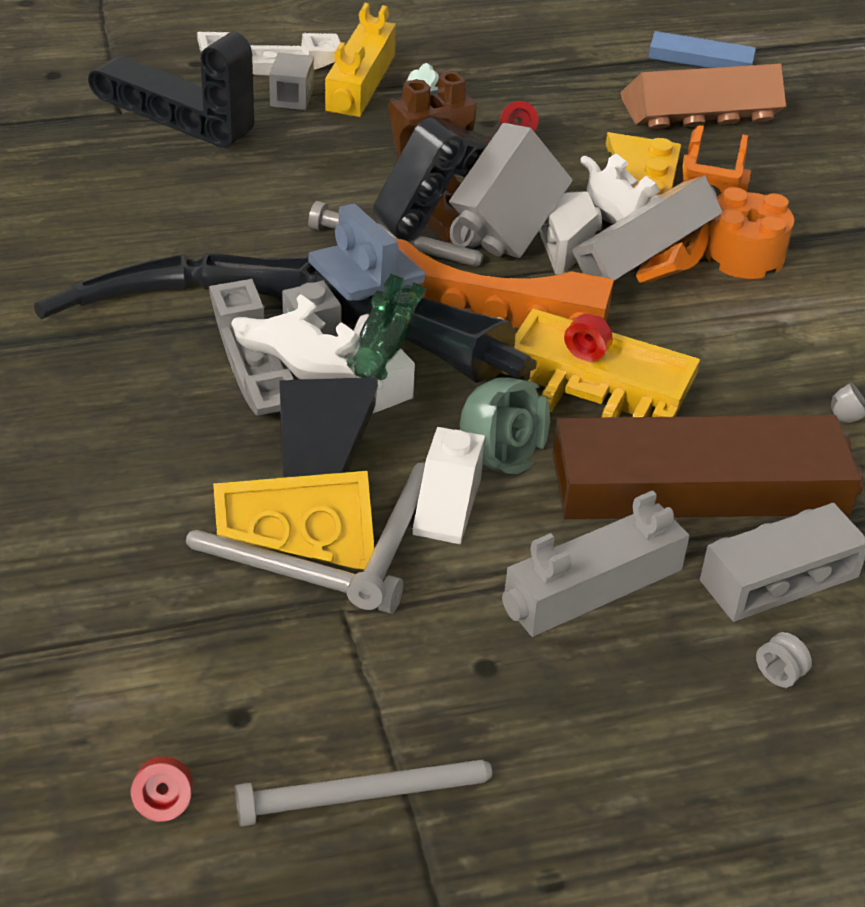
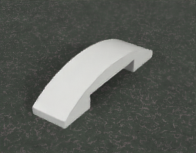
[197,32,340,76]

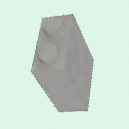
[449,123,573,258]

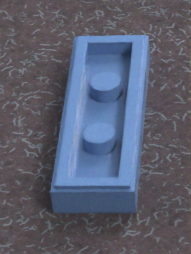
[648,31,756,68]

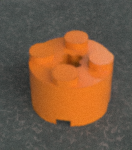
[704,187,794,279]

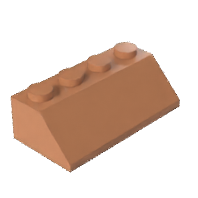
[621,64,786,130]

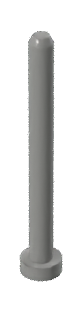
[308,201,483,267]
[347,462,425,610]
[186,530,403,614]
[235,760,492,827]

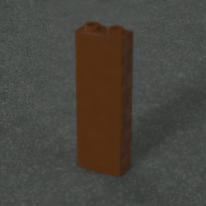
[552,415,864,519]

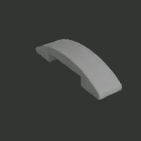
[209,279,294,416]

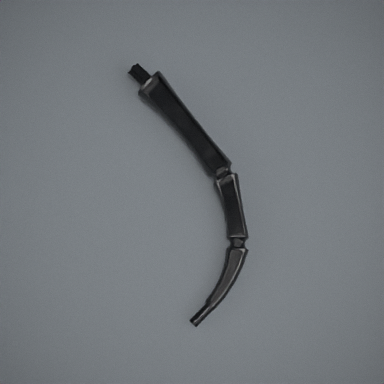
[34,253,537,383]

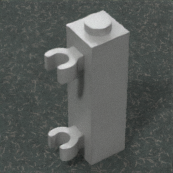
[572,175,723,280]
[502,490,690,637]

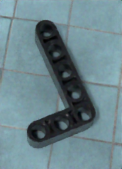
[88,32,255,148]
[373,117,492,242]

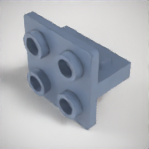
[308,203,425,300]

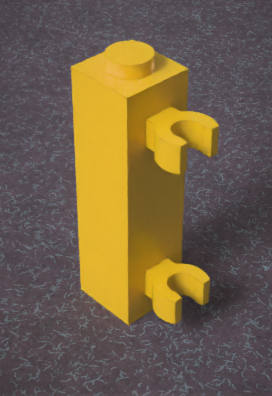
[325,3,396,117]

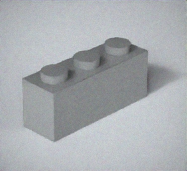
[700,503,865,622]

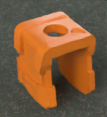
[683,126,751,200]

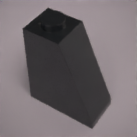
[279,377,378,478]

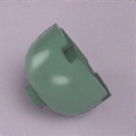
[460,378,550,475]

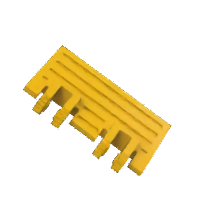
[501,308,700,417]

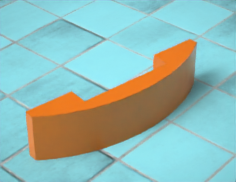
[636,221,710,283]

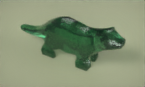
[346,274,427,380]

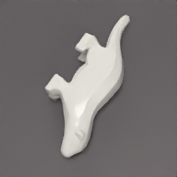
[581,153,661,225]
[231,294,384,390]

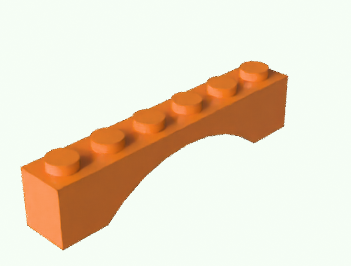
[394,238,614,328]

